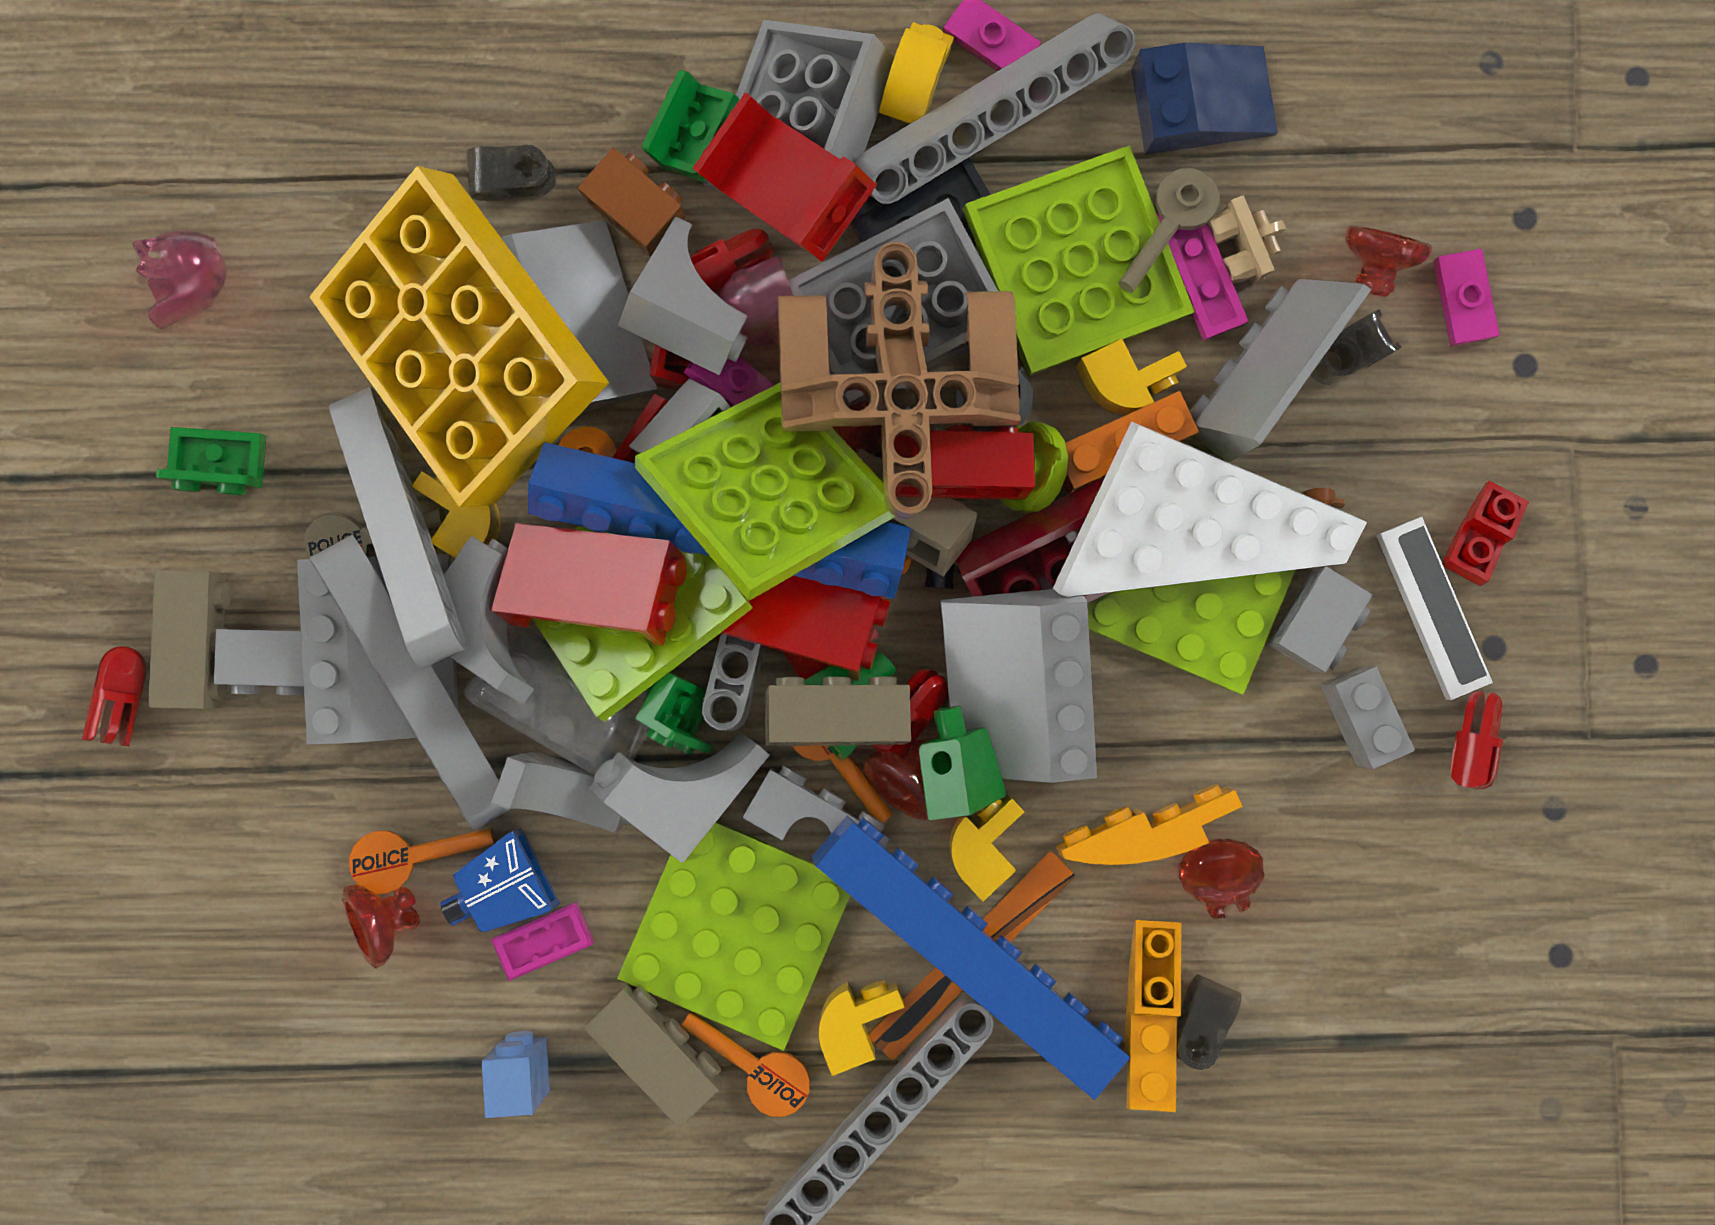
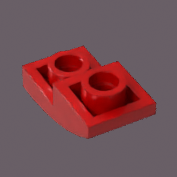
[1442,480,1529,586]

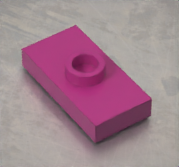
[943,0,1042,71]
[1433,249,1500,347]
[684,356,774,407]
[491,901,595,981]

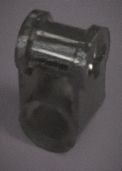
[466,144,557,201]
[1311,309,1402,385]
[1177,974,1242,1070]

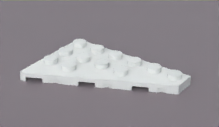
[1053,421,1367,597]

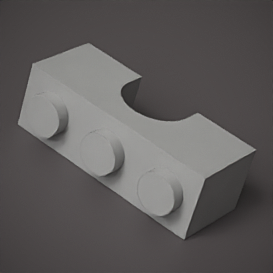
[743,765,890,846]

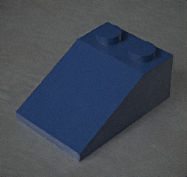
[1131,42,1278,155]

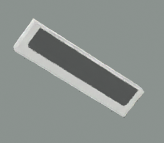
[1376,517,1493,700]

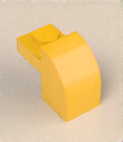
[879,22,954,124]
[1076,339,1187,415]
[412,471,500,558]
[949,795,1025,902]
[819,980,904,1076]

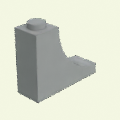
[618,217,748,375]
[444,536,534,705]
[589,732,770,863]
[491,751,631,833]

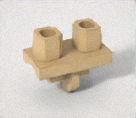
[1208,195,1287,285]

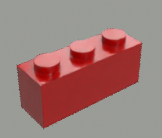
[893,425,1035,500]

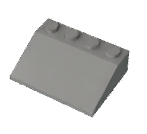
[703,20,894,193]
[786,198,998,411]
[501,220,658,414]
[1190,279,1372,462]
[297,554,458,744]
[941,589,1097,783]

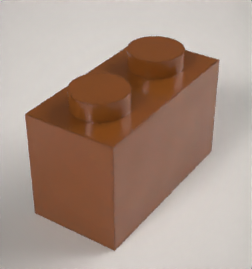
[577,147,686,257]

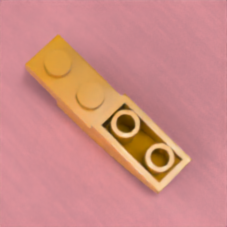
[1056,784,1243,865]
[1124,920,1182,1112]

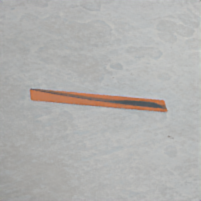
[869,851,1075,1060]

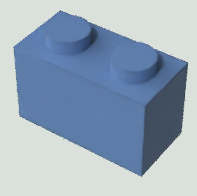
[482,1031,550,1118]

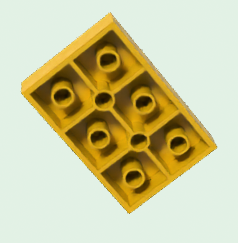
[309,166,609,507]

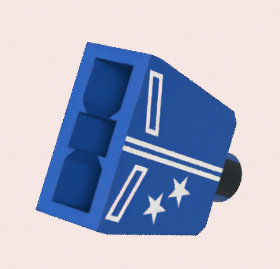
[440,827,560,932]

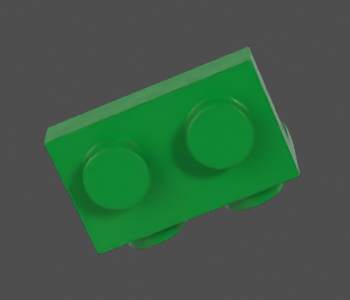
[642,70,740,182]
[156,427,267,496]
[635,672,714,755]

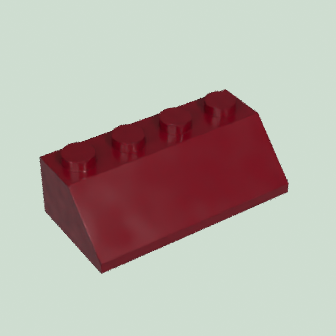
[956,476,1110,603]

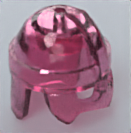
[132,231,227,329]
[717,255,794,348]

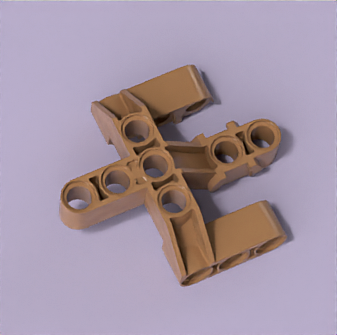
[778,241,1020,519]

